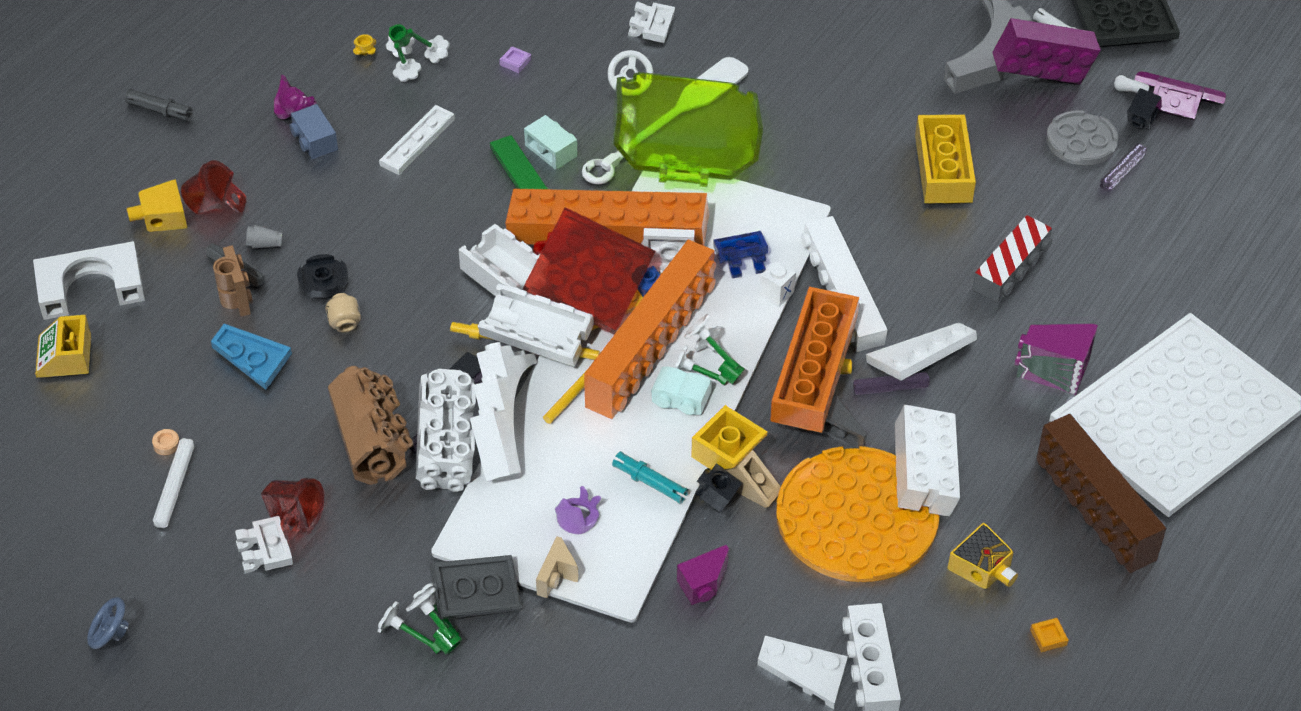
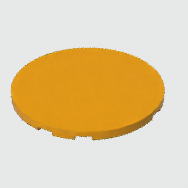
[776,446,939,582]

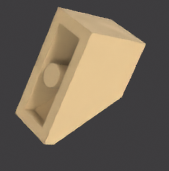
[725,450,781,508]

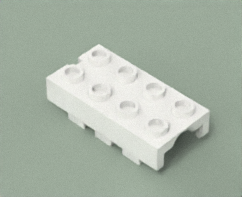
[478,283,594,367]

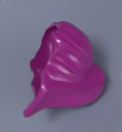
[274,75,316,119]

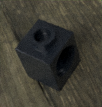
[1127,88,1162,130]
[695,463,742,512]

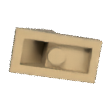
[536,536,578,598]

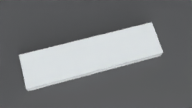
[379,105,455,175]

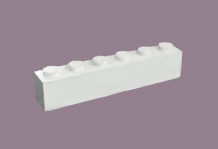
[801,216,887,352]

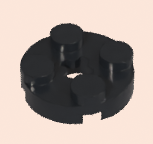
[297,254,348,299]

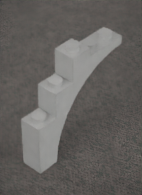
[944,0,1032,94]

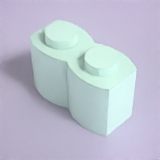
[651,366,712,415]

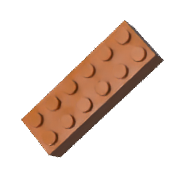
[770,286,859,433]

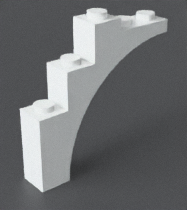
[470,342,537,481]

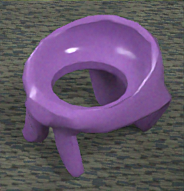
[555,486,601,534]

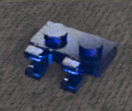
[713,231,768,279]

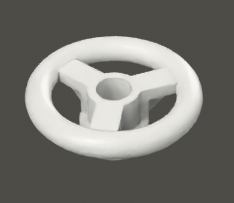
[607,50,653,97]

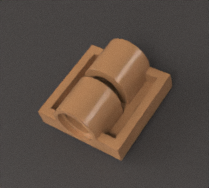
[213,245,253,317]

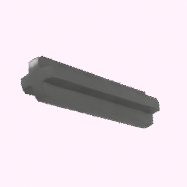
[205,243,265,287]

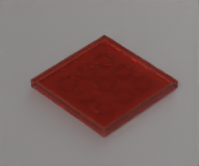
[522,207,656,334]

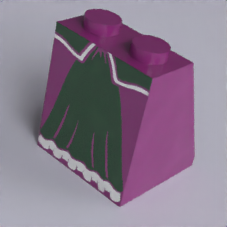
[1014,324,1098,395]

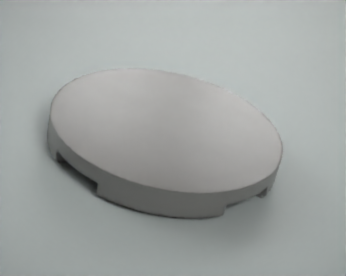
[1046,110,1118,166]

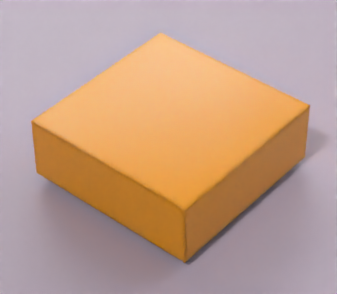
[1030,618,1069,652]

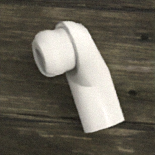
[1114,75,1149,93]

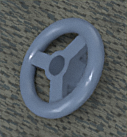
[87,597,128,649]

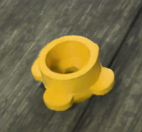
[353,34,376,55]

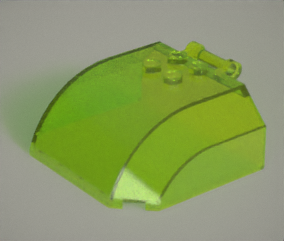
[613,72,763,188]

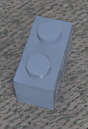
[289,104,338,159]

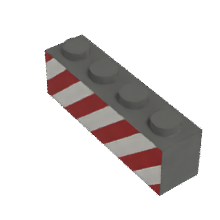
[972,215,1052,303]

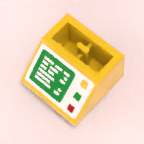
[35,315,91,378]

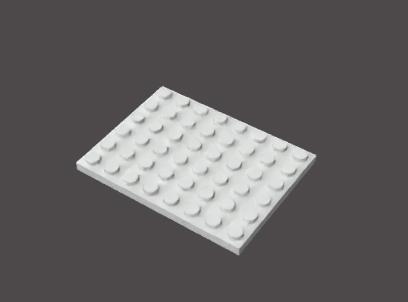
[1049,313,1301,517]

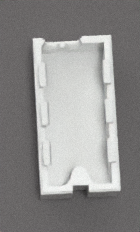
[459,224,557,302]
[895,404,960,517]

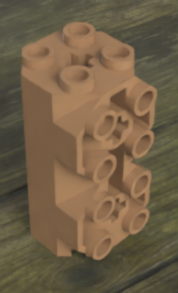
[328,366,413,485]

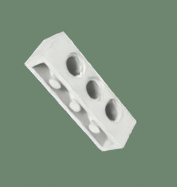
[842,603,901,711]

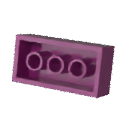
[992,18,1101,84]

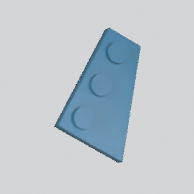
[211,324,292,390]

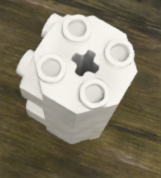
[416,369,476,492]

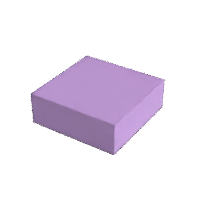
[499,46,531,73]

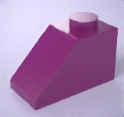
[677,545,729,605]

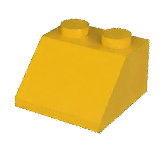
[691,405,767,470]

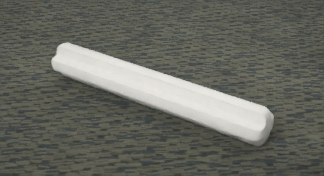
[153,438,194,529]

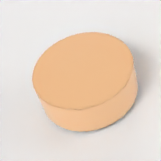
[152,429,180,456]

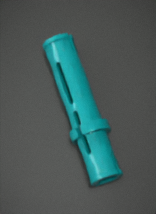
[612,451,689,504]

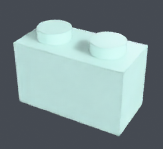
[524,115,578,170]

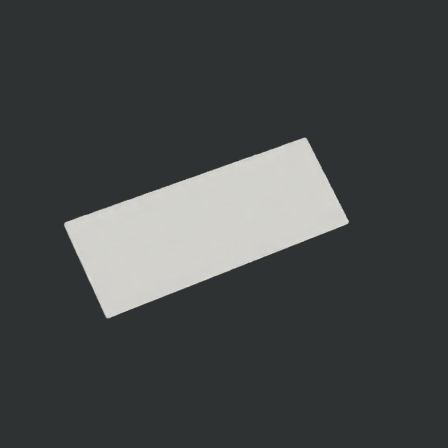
[431,156,831,623]

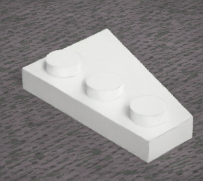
[757,636,848,709]

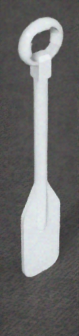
[582,57,748,185]

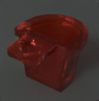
[181,160,246,214]
[261,477,325,541]

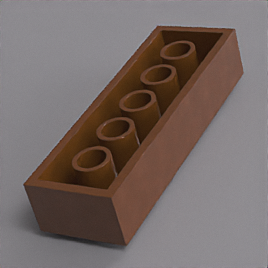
[1036,414,1167,573]

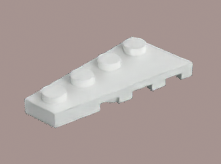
[866,322,977,381]

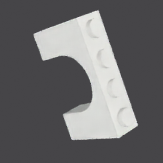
[33,241,145,320]

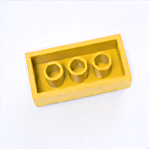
[915,115,976,203]

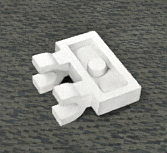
[628,2,675,43]
[235,516,293,574]

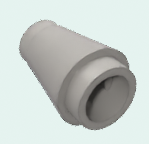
[246,224,283,249]

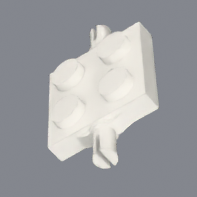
[626,228,711,270]

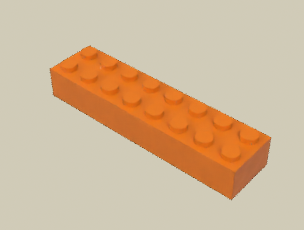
[505,189,709,247]
[584,239,716,419]

